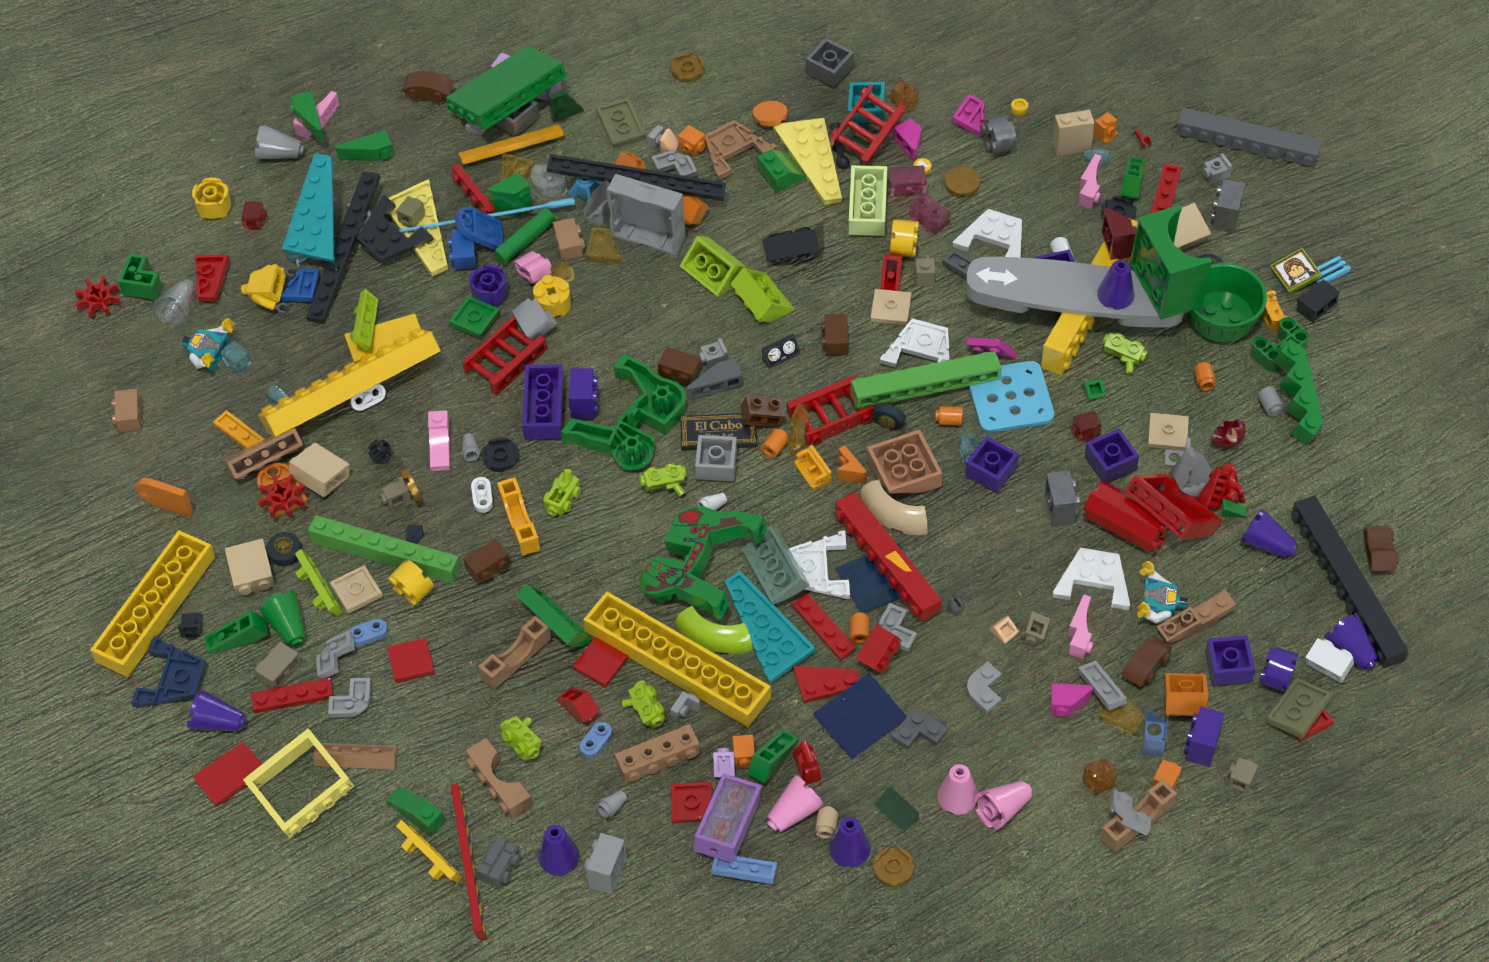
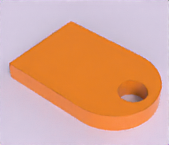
[257,463,309,518]
[135,478,194,517]

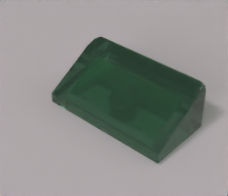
[875,787,919,832]

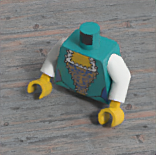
[182,318,235,371]
[1136,561,1188,624]

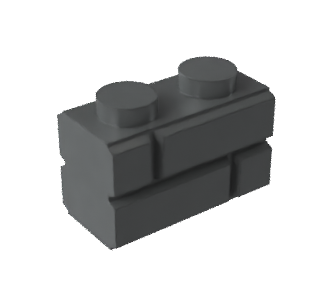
[477,837,521,889]

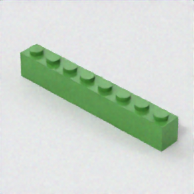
[850,351,1002,409]
[308,515,461,584]

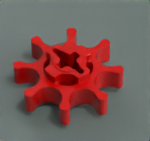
[75,276,120,318]
[258,474,306,518]

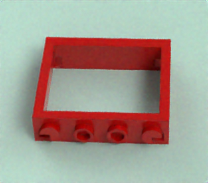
[1124,473,1223,539]

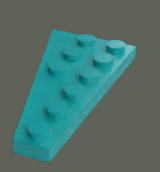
[282,153,335,263]
[725,570,816,685]

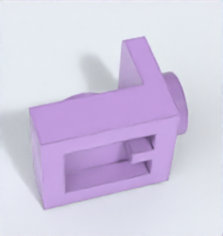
[713,748,735,778]

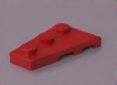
[194,255,230,302]
[793,666,862,703]

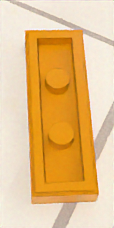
[213,410,264,449]

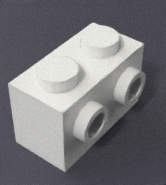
[1305,638,1354,684]

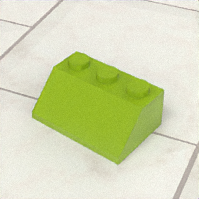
[680,236,746,296]
[730,267,794,323]

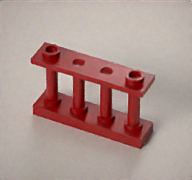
[830,84,906,166]
[462,316,547,396]
[786,375,874,446]

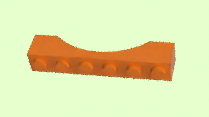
[615,151,709,226]

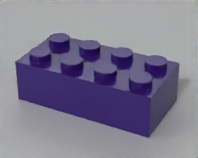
[522,364,564,439]

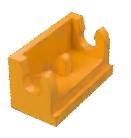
[1262,291,1288,332]
[794,445,832,492]

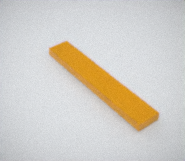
[458,124,564,165]

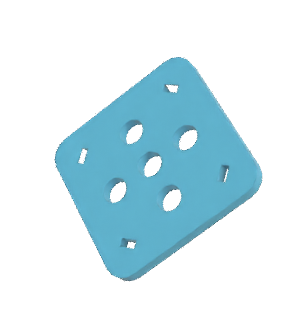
[969,361,1054,433]

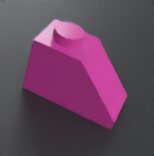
[893,118,922,161]
[1050,683,1093,717]

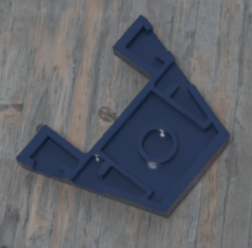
[131,636,207,707]

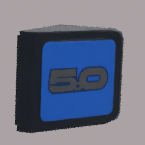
[406,525,424,544]

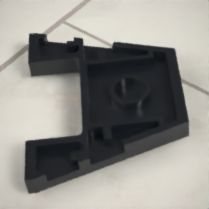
[357,195,433,263]

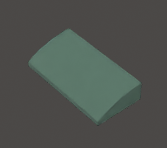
[742,525,810,604]

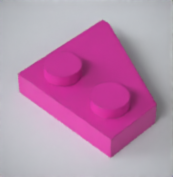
[951,94,984,137]
[966,338,1017,359]

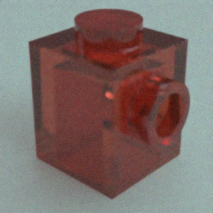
[241,201,267,230]
[1070,411,1101,442]

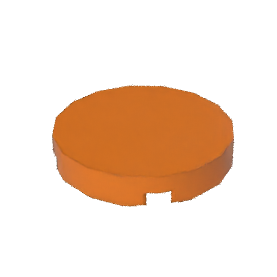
[753,101,788,126]

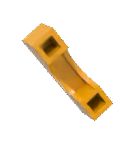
[497,477,540,556]

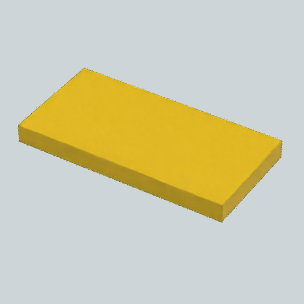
[344,314,421,364]

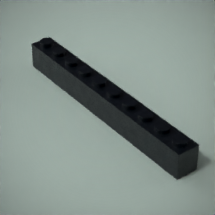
[1291,495,1409,668]

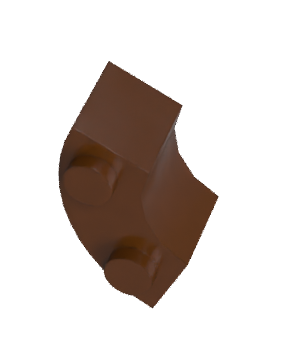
[402,71,454,104]
[1363,525,1399,571]
[1121,635,1172,687]

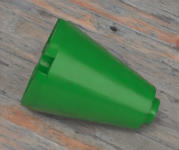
[259,590,305,648]

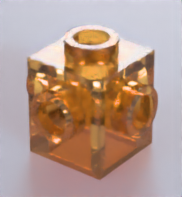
[891,80,919,111]
[1082,758,1117,793]

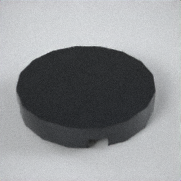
[1100,196,1137,220]
[481,438,520,472]

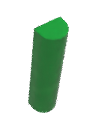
[495,208,555,265]

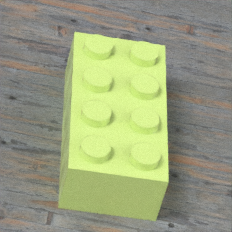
[849,165,887,236]

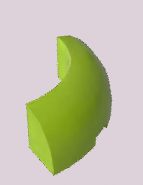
[675,606,753,655]

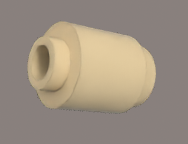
[815,806,839,839]

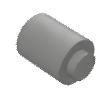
[1257,386,1284,416]

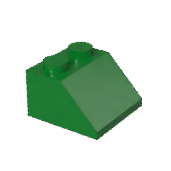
[757,149,806,193]
[488,173,533,217]

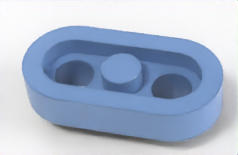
[349,619,388,646]
[580,722,612,759]

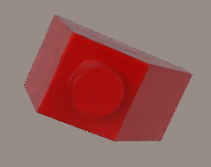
[880,253,903,291]
[556,687,600,722]

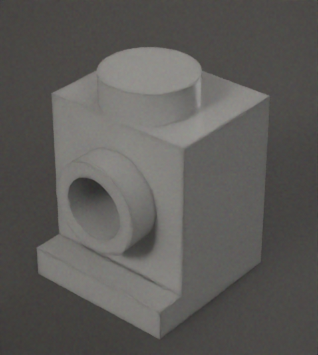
[1202,154,1232,184]
[698,338,728,370]

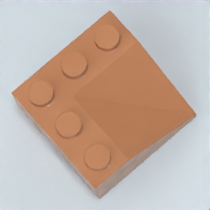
[867,429,943,494]

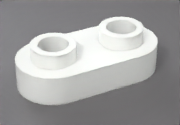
[349,384,386,411]
[471,477,493,513]

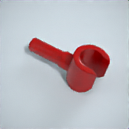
[1134,129,1152,148]

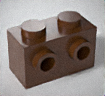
[821,313,848,355]
[658,347,701,385]
[740,395,785,427]
[463,538,510,584]

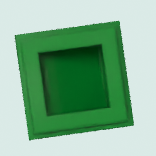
[1081,378,1107,401]

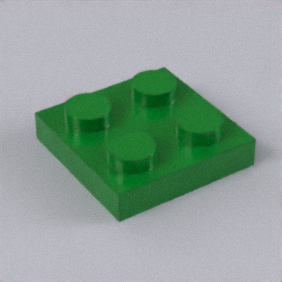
[449,296,500,339]

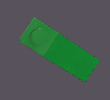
[289,91,324,142]
[335,130,394,161]
[1121,157,1146,199]
[204,610,268,654]
[747,729,800,784]
[386,787,445,838]

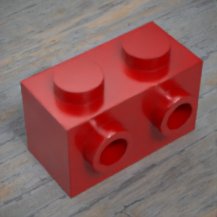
[856,624,902,674]

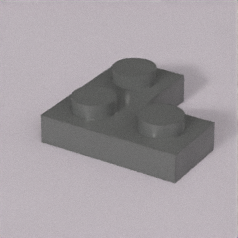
[891,707,948,750]

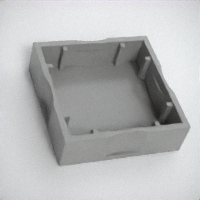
[607,174,686,256]

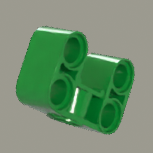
[1250,317,1310,372]

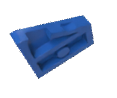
[280,268,320,302]

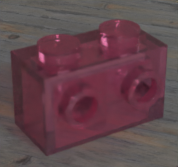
[888,165,927,196]
[909,192,951,235]

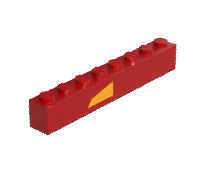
[834,492,942,621]

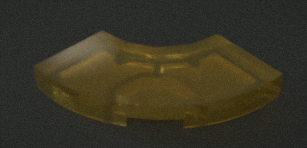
[787,404,810,456]

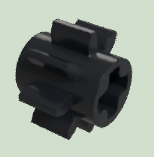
[368,439,392,463]

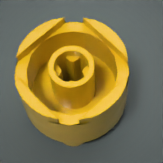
[192,178,232,219]
[890,220,919,258]
[533,275,571,318]
[387,560,434,606]

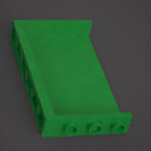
[446,45,567,130]

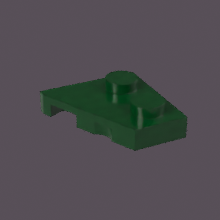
[548,89,584,123]

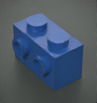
[448,230,476,270]

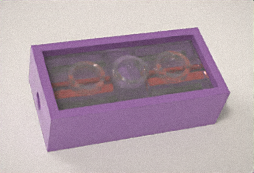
[694,773,762,863]

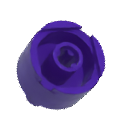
[469,264,508,307]
[1259,646,1299,692]

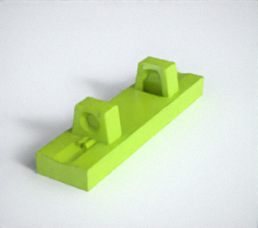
[349,289,379,351]
[295,549,343,617]

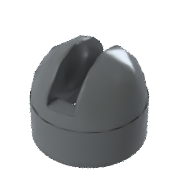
[948,597,964,614]

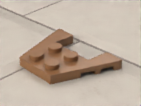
[705,121,777,180]

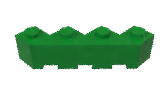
[1273,339,1323,445]

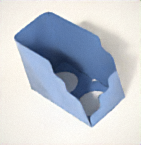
[1142,710,1169,756]

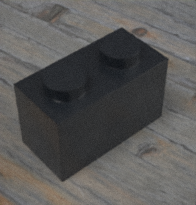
[1296,279,1340,323]

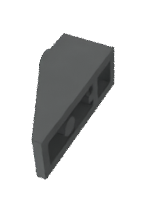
[687,358,743,400]

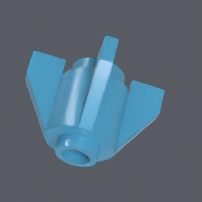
[568,177,601,201]

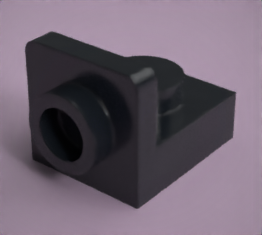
[178,613,203,639]

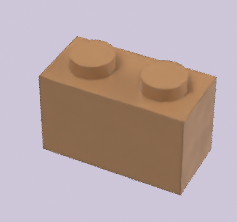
[553,218,585,261]
[112,389,141,432]

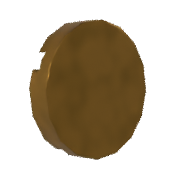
[671,53,705,83]
[945,166,981,197]
[400,468,423,505]
[873,847,915,887]

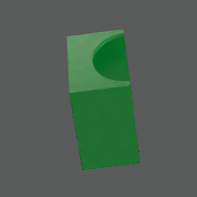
[1130,205,1212,320]

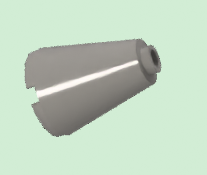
[254,124,304,159]

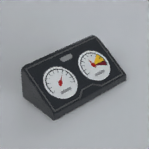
[762,333,800,369]

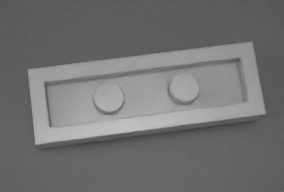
[1078,661,1127,711]

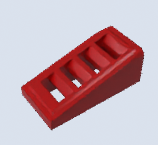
[1197,467,1232,509]

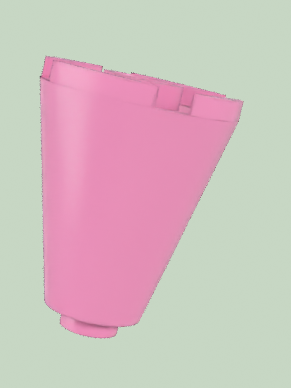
[937,764,978,815]
[767,775,824,832]
[974,781,1032,830]

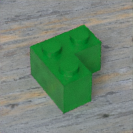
[118,253,162,300]

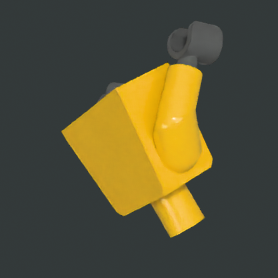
[241,264,296,317]

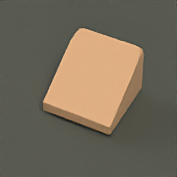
[660,128,678,153]
[989,616,1019,644]

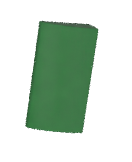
[516,583,593,647]

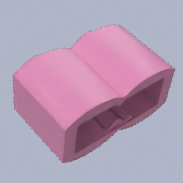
[513,251,552,284]

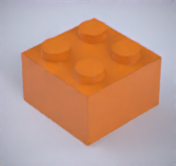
[1164,673,1208,716]

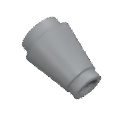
[461,433,480,461]
[596,790,627,818]

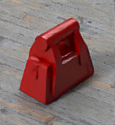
[792,741,822,785]

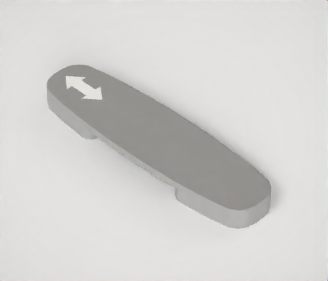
[965,257,1184,327]

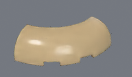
[860,480,928,535]

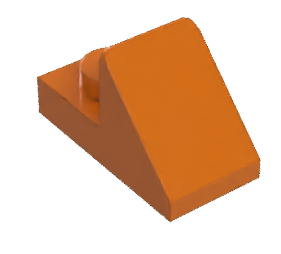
[837,445,867,484]

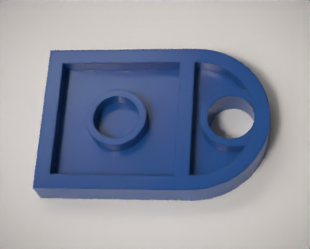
[455,207,503,250]

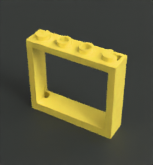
[243,728,355,838]

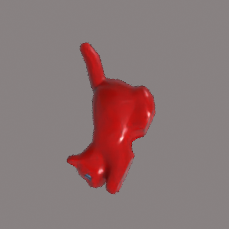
[1209,462,1245,503]

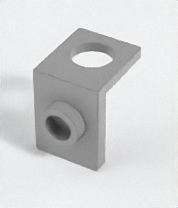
[1165,438,1194,467]

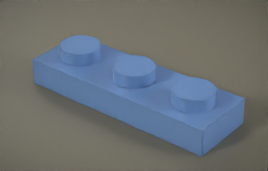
[712,856,777,884]

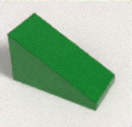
[1221,499,1246,518]

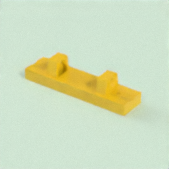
[396,820,463,883]

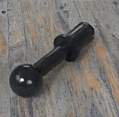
[829,122,850,169]

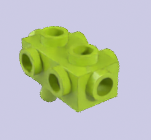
[1102,333,1148,374]
[639,464,686,497]
[543,469,581,516]
[622,681,666,728]
[500,716,541,761]

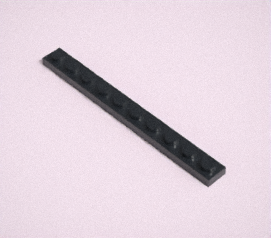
[546,154,726,201]
[306,171,381,324]

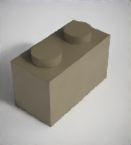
[254,642,301,689]

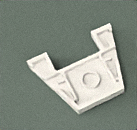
[953,209,1022,258]
[880,319,949,368]
[789,530,850,599]
[1052,548,1130,610]

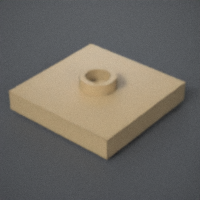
[871,289,911,325]
[1148,413,1189,450]
[330,565,383,614]

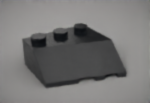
[762,223,824,263]

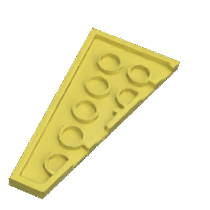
[772,118,842,205]
[389,179,448,277]

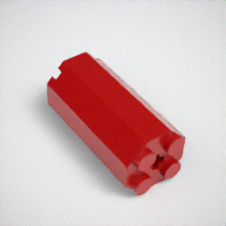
[1083,481,1170,553]

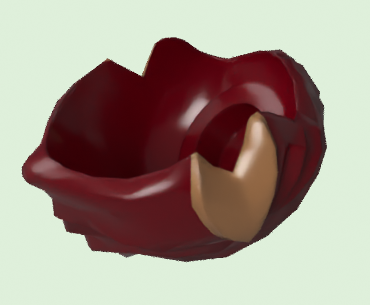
[1210,419,1246,449]

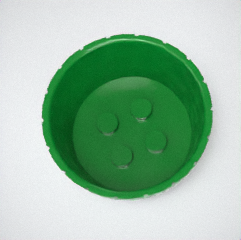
[1189,263,1267,342]

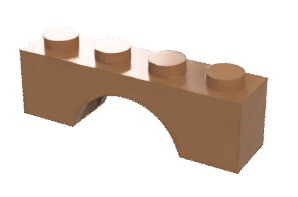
[478,616,551,690]
[465,738,532,819]
[1100,779,1177,853]

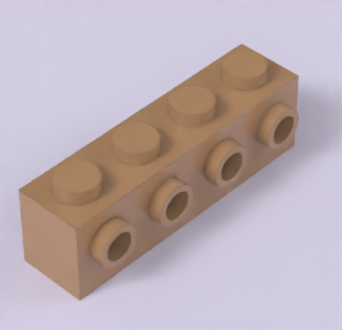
[223,428,303,480]
[615,724,700,783]

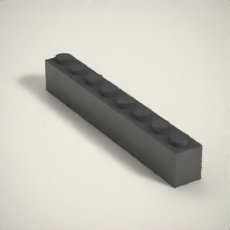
[1176,107,1322,167]

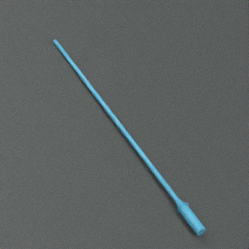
[399,197,575,233]

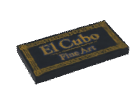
[680,413,757,450]

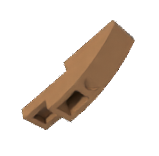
[1157,590,1237,643]

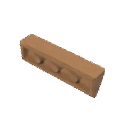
[314,743,398,770]

